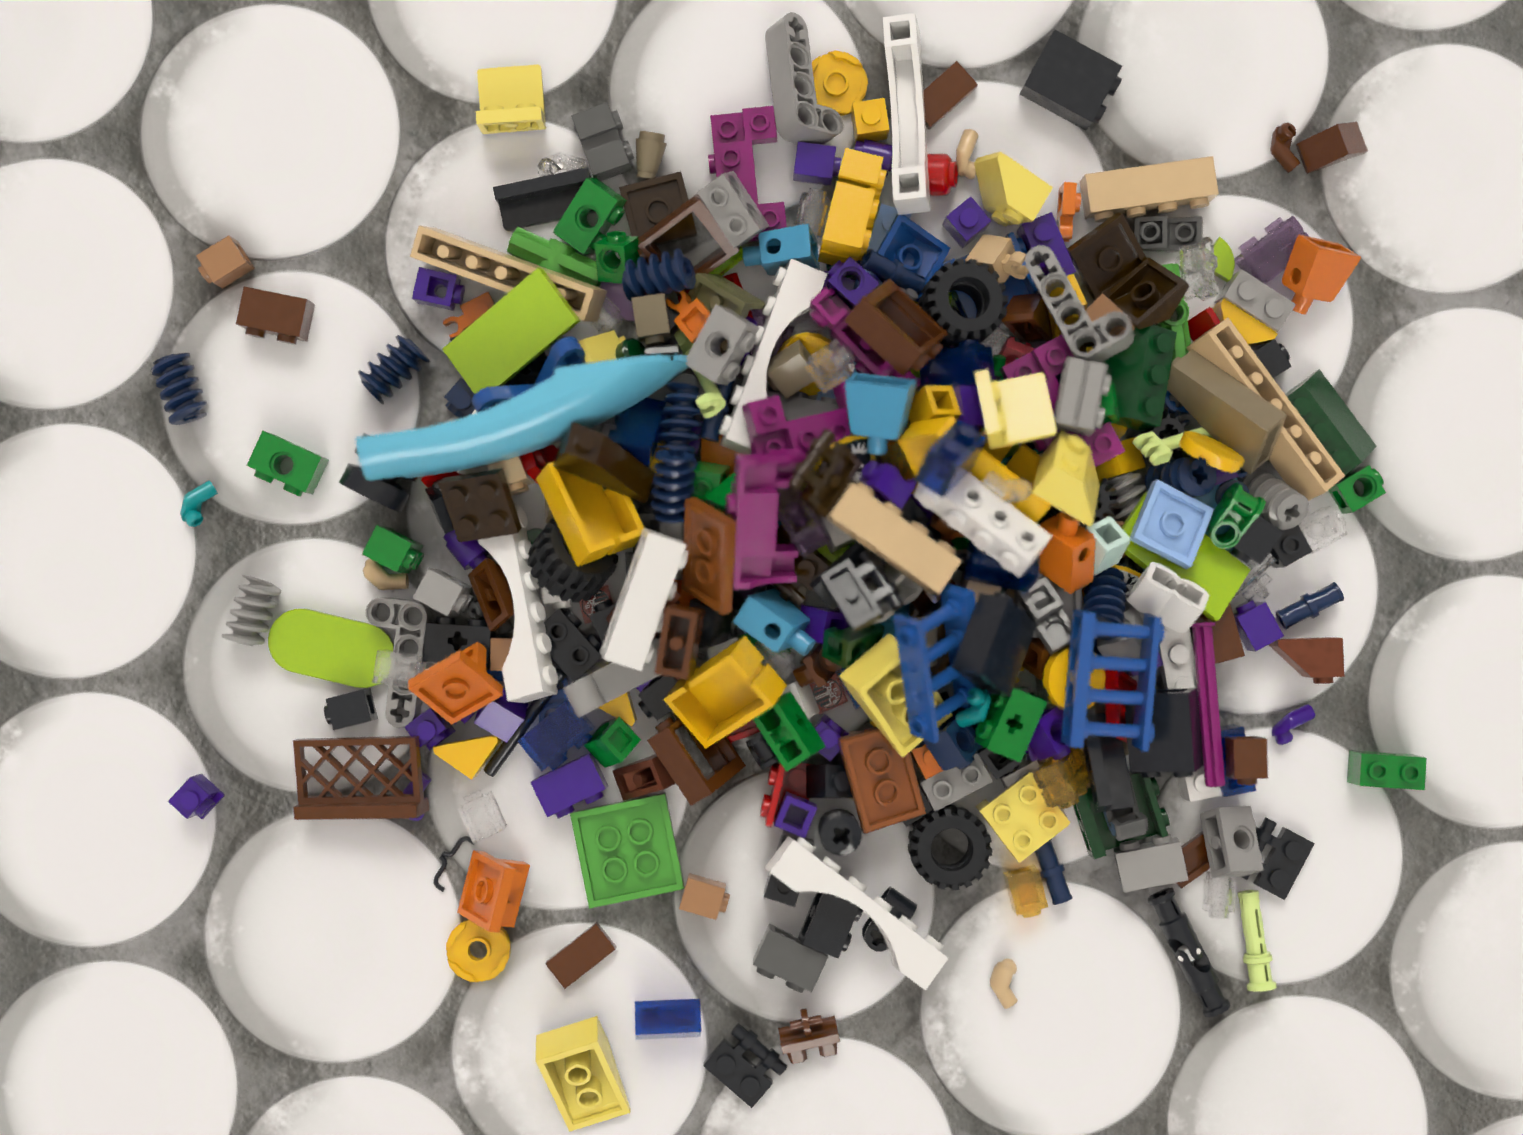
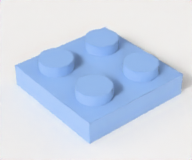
[1130,479,1214,569]

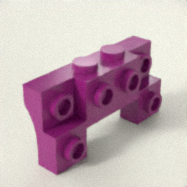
[708,106,787,243]
[809,287,922,389]
[999,335,1125,467]
[742,380,854,463]
[725,449,804,589]

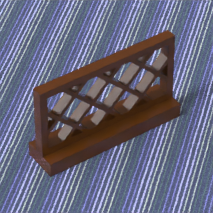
[293,736,429,820]

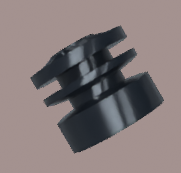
[339,433,418,513]

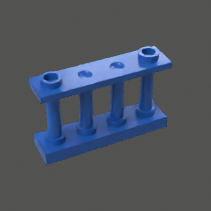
[893,583,976,744]
[1061,609,1164,752]

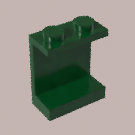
[1069,772,1170,859]

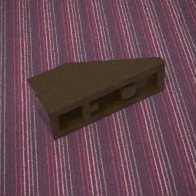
[553,422,655,503]

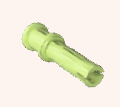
[1237,890,1277,992]

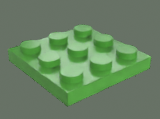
[570,792,685,909]

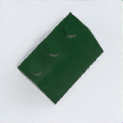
[1100,325,1177,430]
[1285,369,1376,475]

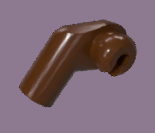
[1270,123,1301,173]

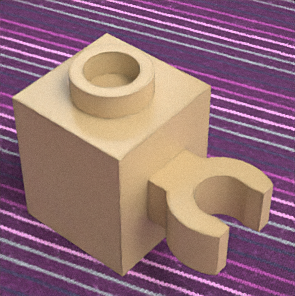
[965,234,1029,284]

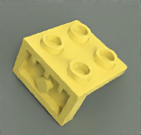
[476,64,546,134]
[975,370,1057,449]
[975,772,1070,863]

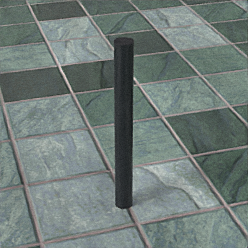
[484,668,567,777]

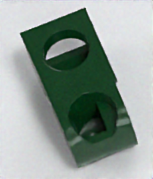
[822,623,885,669]

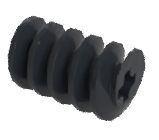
[818,808,862,856]

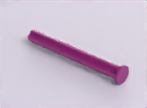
[1190,622,1225,787]

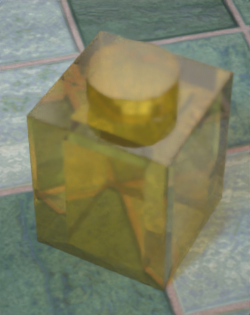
[1003,865,1048,918]

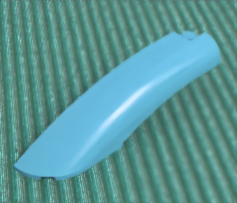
[356,355,689,481]

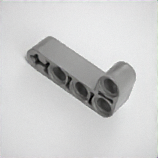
[765,12,843,145]
[1025,246,1134,363]
[365,598,433,728]
[563,638,660,718]

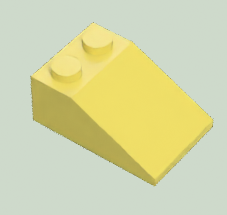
[839,633,952,758]
[535,1016,630,1132]

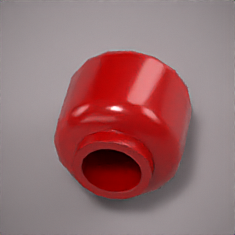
[927,154,958,196]

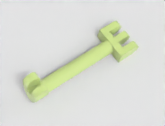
[674,330,726,418]
[1133,427,1214,466]

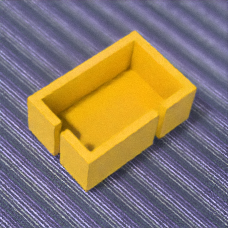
[818,148,887,265]
[956,429,1054,524]
[536,462,644,567]
[663,636,787,749]

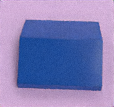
[876,213,951,302]

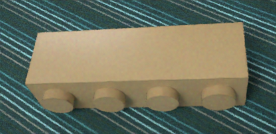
[1080,156,1219,222]
[825,482,962,594]

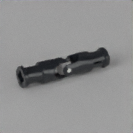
[1148,888,1231,1018]

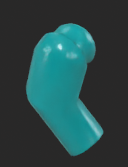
[180,480,218,527]
[956,687,991,728]

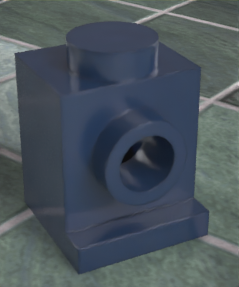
[444,378,475,419]

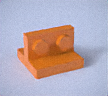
[408,642,503,725]
[457,850,530,933]

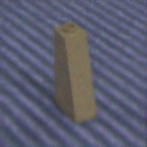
[1167,349,1287,474]

